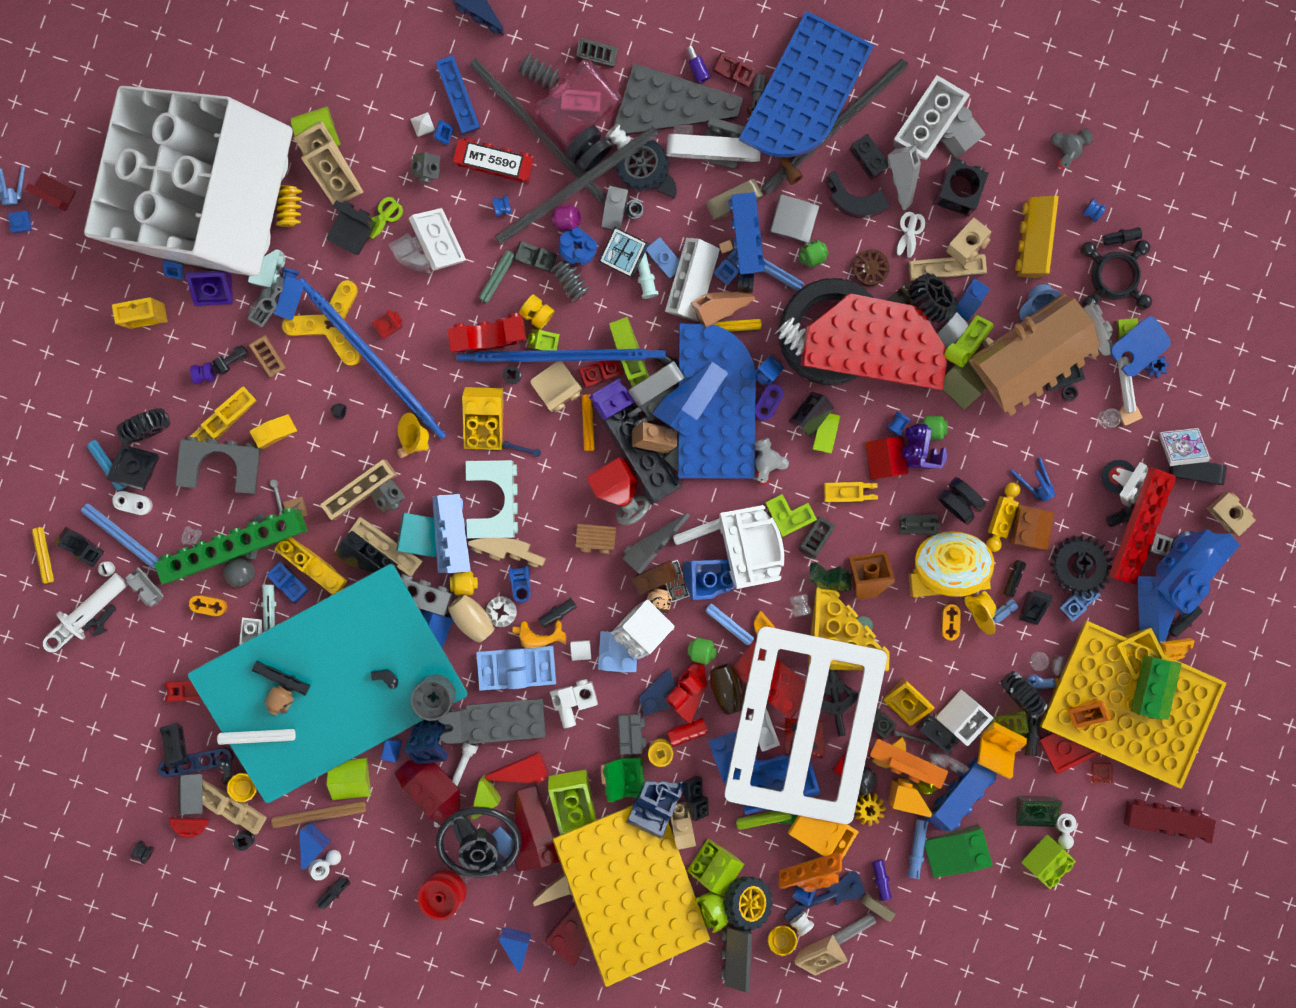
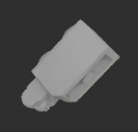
[1082,301,1113,356]

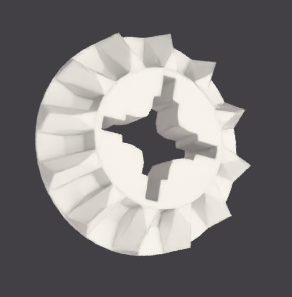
[486,596,517,627]

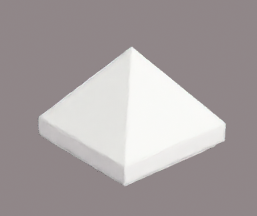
[411,112,435,137]

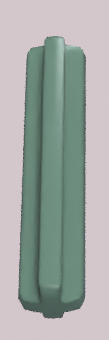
[479,251,515,303]

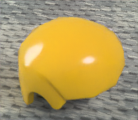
[227,773,257,802]
[767,926,797,956]

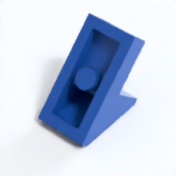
[956,278,990,321]

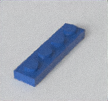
[436,55,481,135]

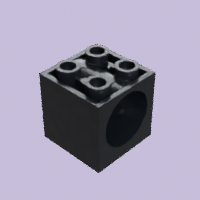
[933,159,989,217]

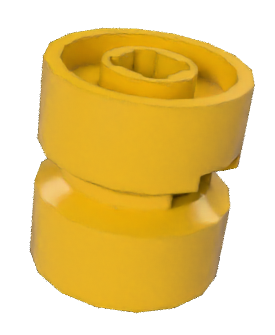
[519,294,555,330]
[648,738,673,767]

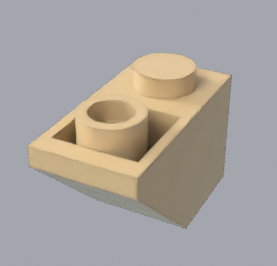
[671,802,696,850]

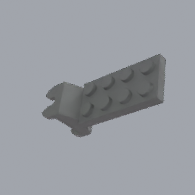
[438,698,545,744]

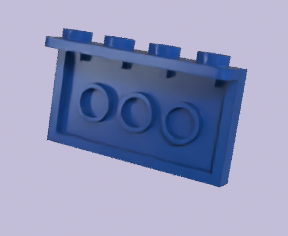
[737,753,820,815]

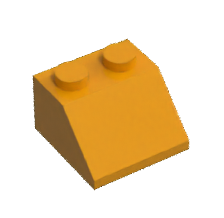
[887,778,932,817]

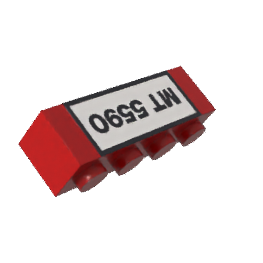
[453,138,534,184]

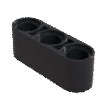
[1169,462,1227,485]

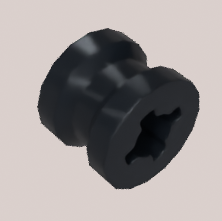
[737,272,754,293]
[130,840,155,865]

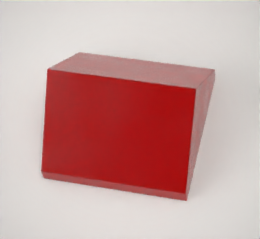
[865,436,909,480]

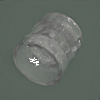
[789,594,812,617]

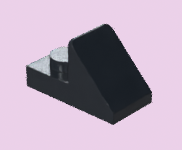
[1020,590,1053,625]

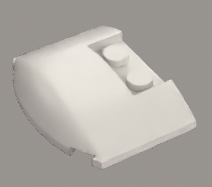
[719,505,784,589]

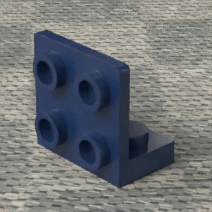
[404,719,449,764]

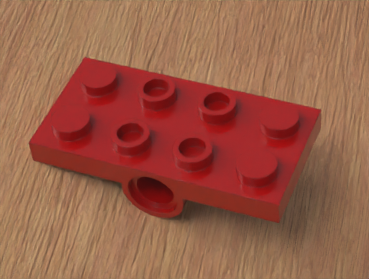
[733,641,805,719]

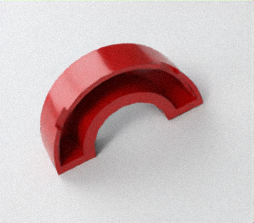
[447,313,526,352]

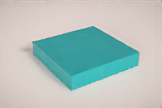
[396,513,436,557]

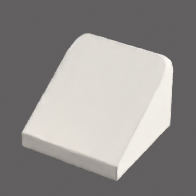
[570,640,591,661]

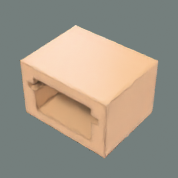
[719,240,733,254]

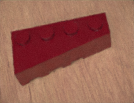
[545,903,588,967]

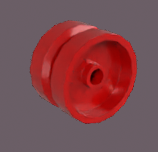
[417,870,467,921]

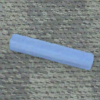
[705,604,754,645]

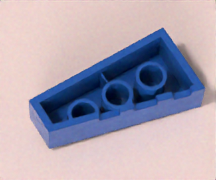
[729,192,765,274]
[922,757,998,831]

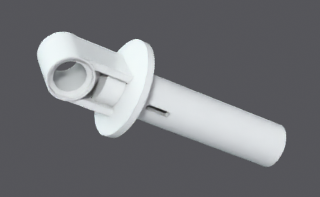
[43,573,128,652]

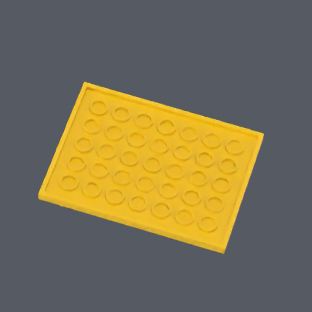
[1040,620,1227,789]
[552,805,710,987]

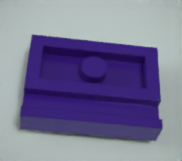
[589,378,635,420]

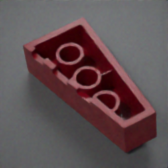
[1124,799,1216,844]

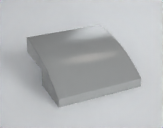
[769,195,819,243]

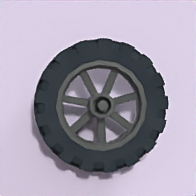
[616,139,669,191]

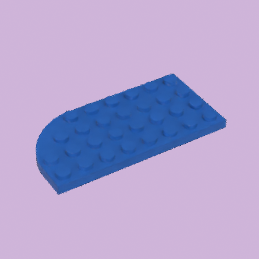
[738,11,874,157]
[678,324,756,478]

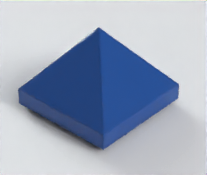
[433,120,454,145]
[163,260,184,280]

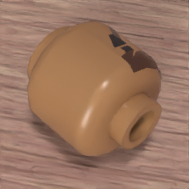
[264,685,294,716]

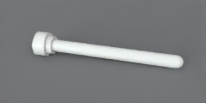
[433,741,479,828]

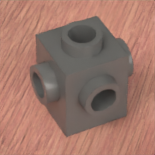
[411,152,440,183]
[370,479,405,513]

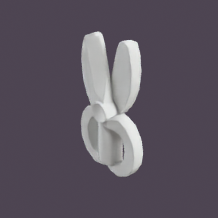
[896,212,925,258]

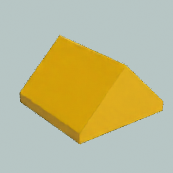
[1116,628,1167,679]
[883,678,935,726]

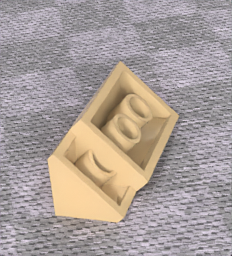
[294,121,363,205]

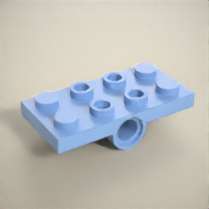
[476,645,557,691]

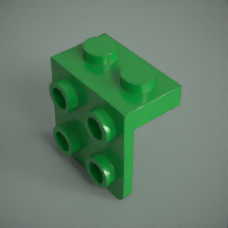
[603,757,645,802]

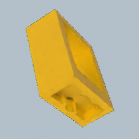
[112,297,168,329]

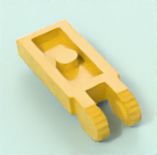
[824,482,878,502]

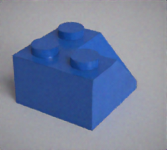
[708,730,760,783]

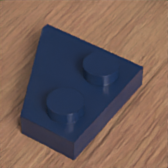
[639,668,675,716]

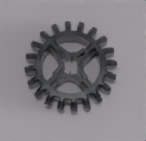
[909,273,957,323]
[116,408,170,444]
[1001,671,1048,719]

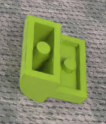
[291,106,341,156]

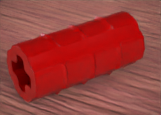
[667,718,708,747]

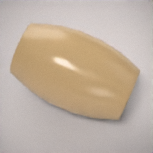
[448,595,494,643]

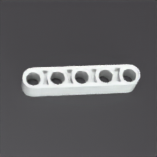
[666,134,761,162]

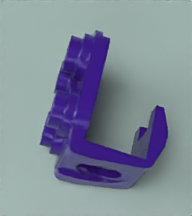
[902,424,947,469]

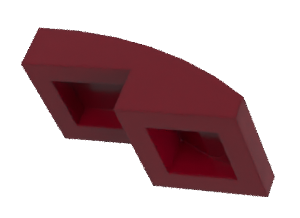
[712,52,757,88]

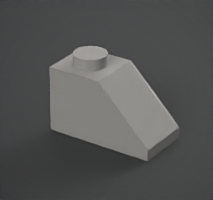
[601,186,628,230]

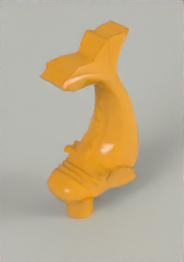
[513,620,566,648]

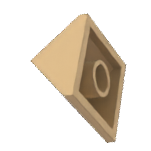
[794,935,847,975]

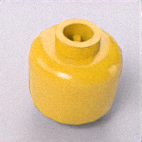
[450,571,478,596]

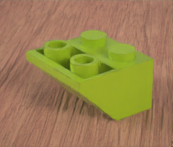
[1021,835,1076,889]
[687,839,744,896]

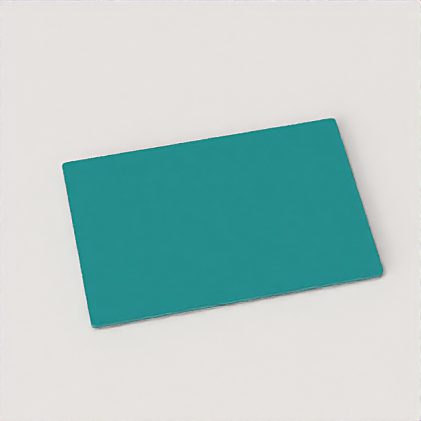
[188,564,468,803]

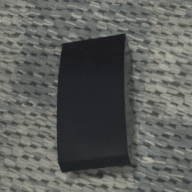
[683,776,709,821]

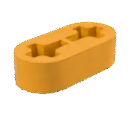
[189,595,227,616]
[941,604,961,641]

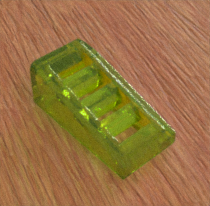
[988,712,1029,734]

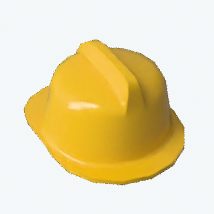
[398,413,429,454]
[964,591,996,635]

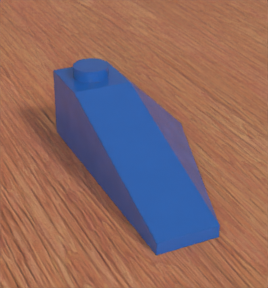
[653,362,728,437]
[683,559,736,600]
[1138,576,1176,644]

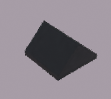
[788,392,834,437]

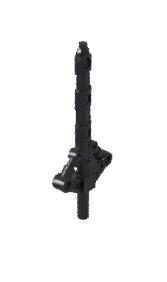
[821,669,859,737]

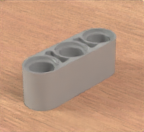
[628,361,684,407]

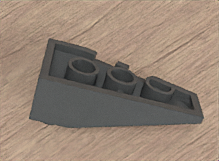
[623,513,690,574]

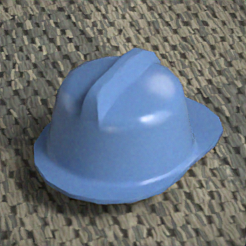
[1019,282,1061,321]

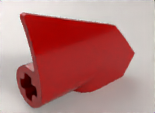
[665,663,707,723]

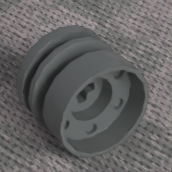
[411,674,456,721]

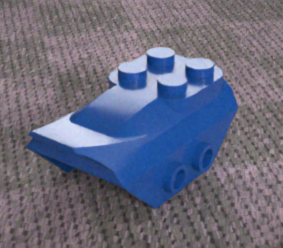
[1157,529,1241,614]

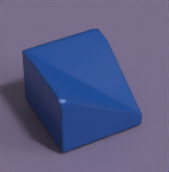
[381,738,402,762]

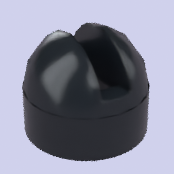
[1061,385,1078,402]
[331,403,347,420]

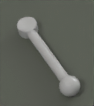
[270,480,283,515]

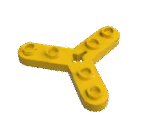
[282,280,361,366]

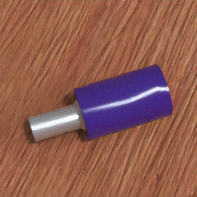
[686,46,711,84]

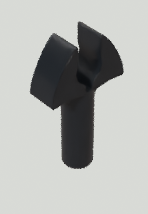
[85,605,116,636]

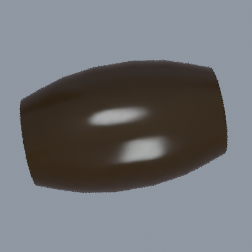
[710,664,745,715]

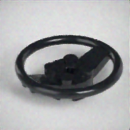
[436,807,522,878]

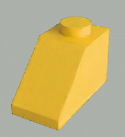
[250,414,297,449]

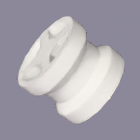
[790,912,814,936]

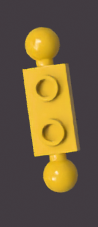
[986,482,1020,552]

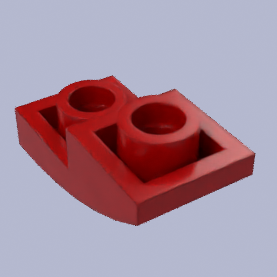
[578,360,623,388]

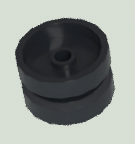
[564,124,613,174]
[936,477,987,525]

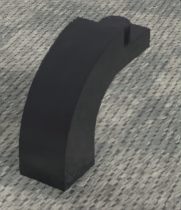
[826,171,890,218]

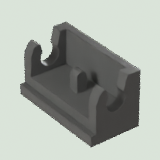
[178,774,203,815]

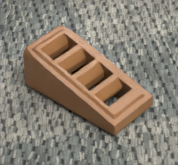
[249,334,286,378]

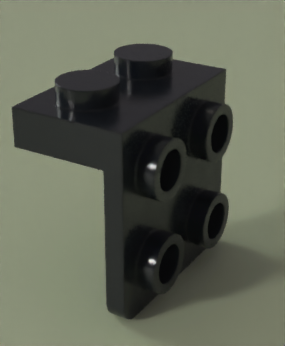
[327,200,376,255]

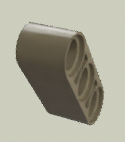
[705,179,763,221]

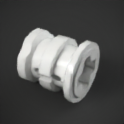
[605,124,631,150]

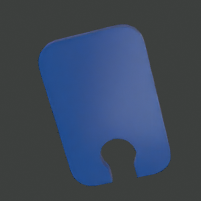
[1110,316,1171,377]

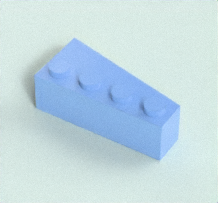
[432,494,471,573]

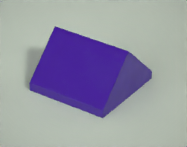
[186,271,233,306]

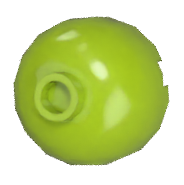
[695,892,729,933]

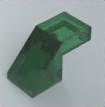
[809,562,851,592]

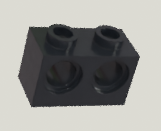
[849,133,889,180]

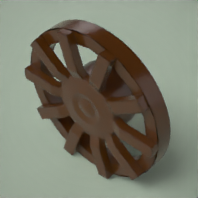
[853,250,889,286]

